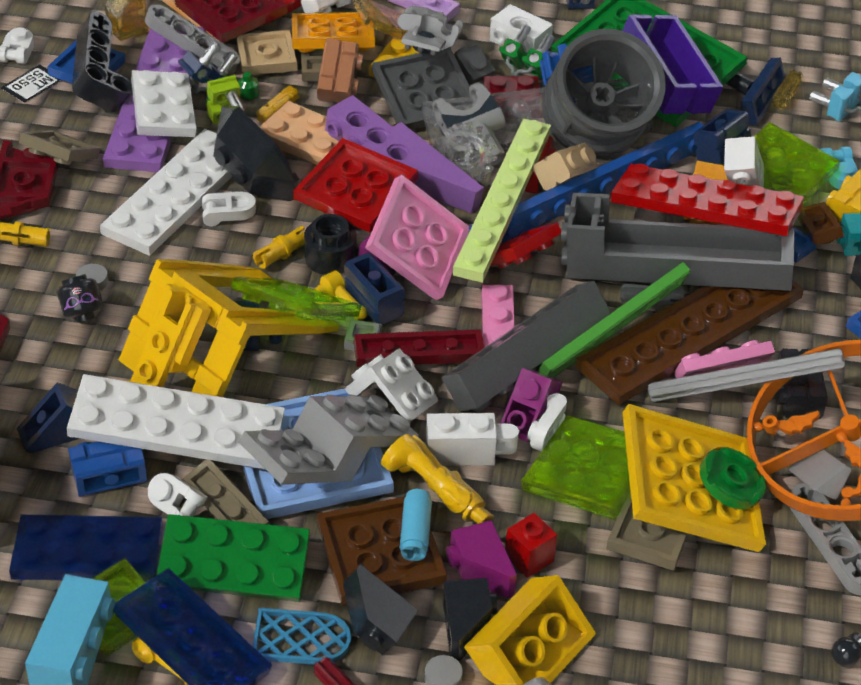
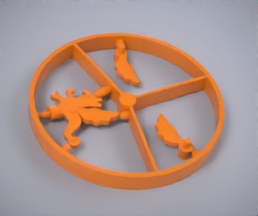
[747,340,861,521]

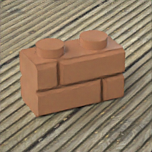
[317,38,363,103]

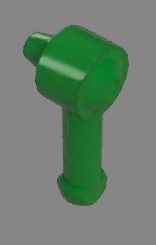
[206,72,259,105]

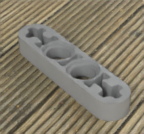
[145,4,240,75]
[790,483,861,596]

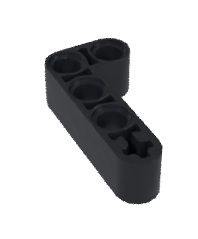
[72,11,132,112]

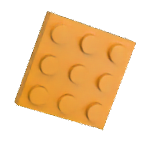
[292,12,375,53]

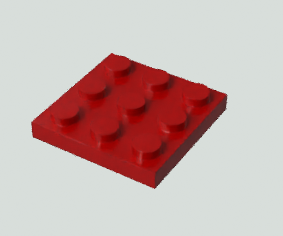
[293,138,418,233]

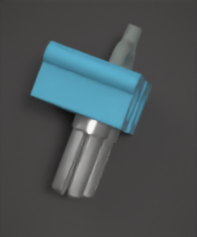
[810,72,861,122]

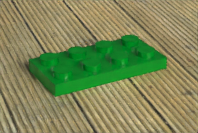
[155,514,310,602]

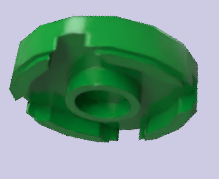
[700,447,766,509]

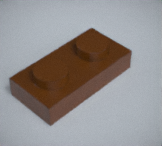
[798,202,843,245]

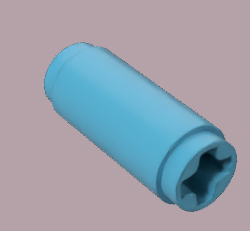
[400,489,432,561]

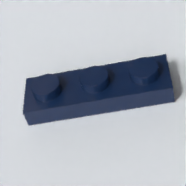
[741,57,787,125]

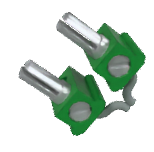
[499,24,554,79]

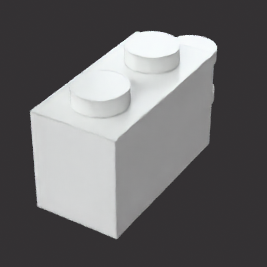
[426,413,519,466]

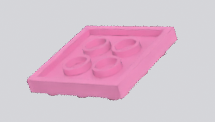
[365,174,469,301]

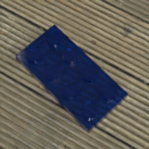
[9,514,163,582]
[112,568,273,685]

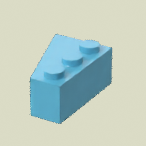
[25,574,115,685]

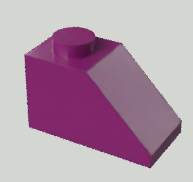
[446,520,517,598]

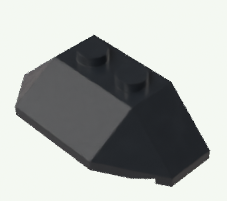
[213,105,300,201]

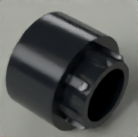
[304,214,357,275]

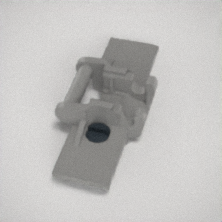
[398,6,463,56]

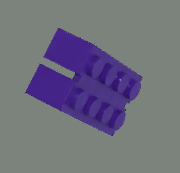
[622,15,723,114]

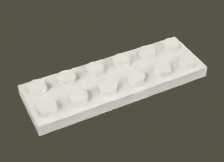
[100,129,232,256]
[67,374,285,469]

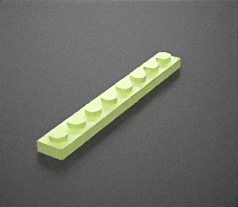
[453,118,551,283]

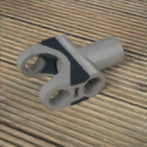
[432,83,506,168]

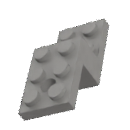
[238,394,419,485]

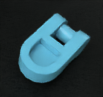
[819,146,858,189]

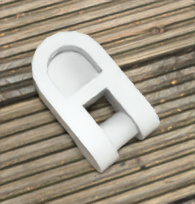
[0,27,34,64]
[202,192,256,226]
[527,393,567,453]
[148,473,208,517]

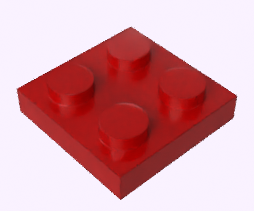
[490,222,561,269]

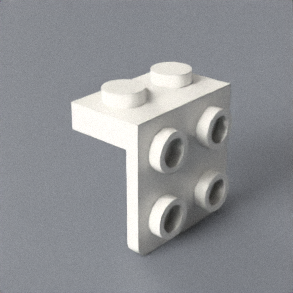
[344,348,438,422]

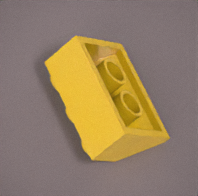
[464,575,596,685]

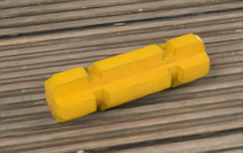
[256,86,299,123]

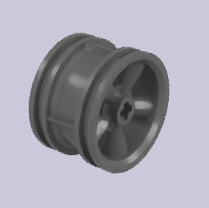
[542,29,665,158]

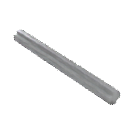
[648,348,845,402]

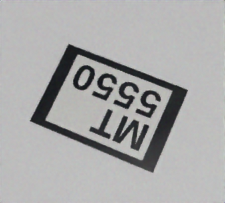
[1,64,61,103]

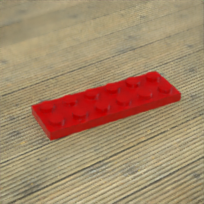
[611,164,804,236]

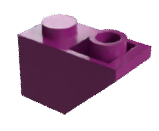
[500,368,563,442]

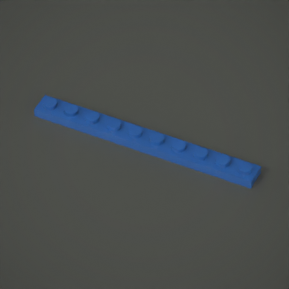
[469,122,704,243]

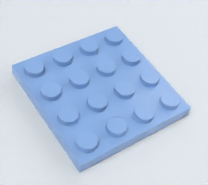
[242,389,394,519]

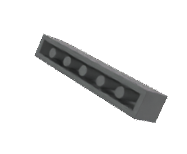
[441,281,611,412]

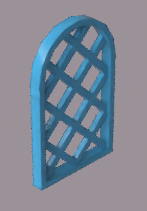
[251,608,351,665]

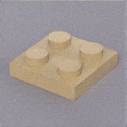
[236,30,297,76]

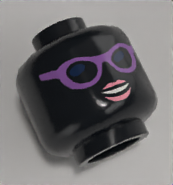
[57,274,103,323]

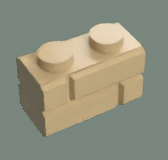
[533,142,598,191]

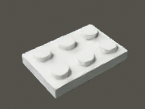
[131,70,196,137]

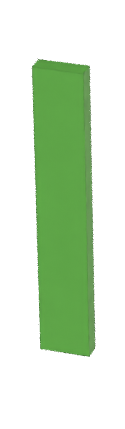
[538,262,690,378]

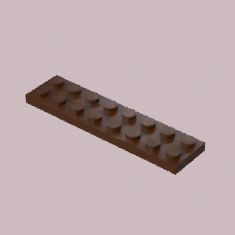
[575,280,804,405]

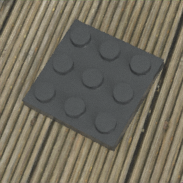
[372,47,473,130]

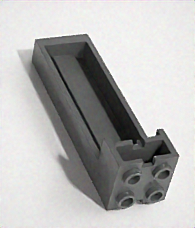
[561,193,794,291]

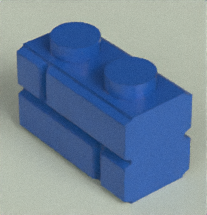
[68,441,147,497]

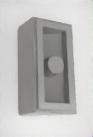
[789,449,852,500]

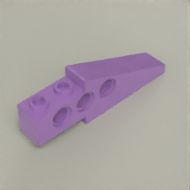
[325,95,484,213]

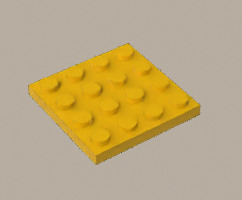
[622,404,766,552]

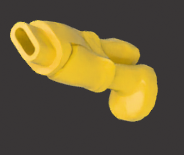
[380,434,494,524]

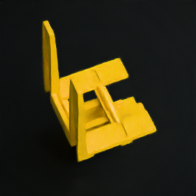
[118,259,340,397]

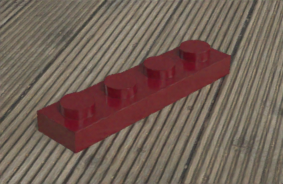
[353,329,485,367]

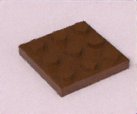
[316,496,447,605]

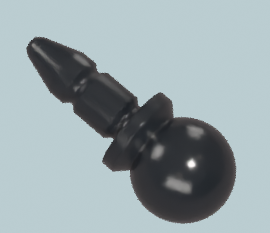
[831,632,861,667]

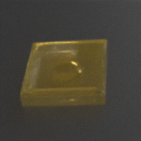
[352,0,407,40]

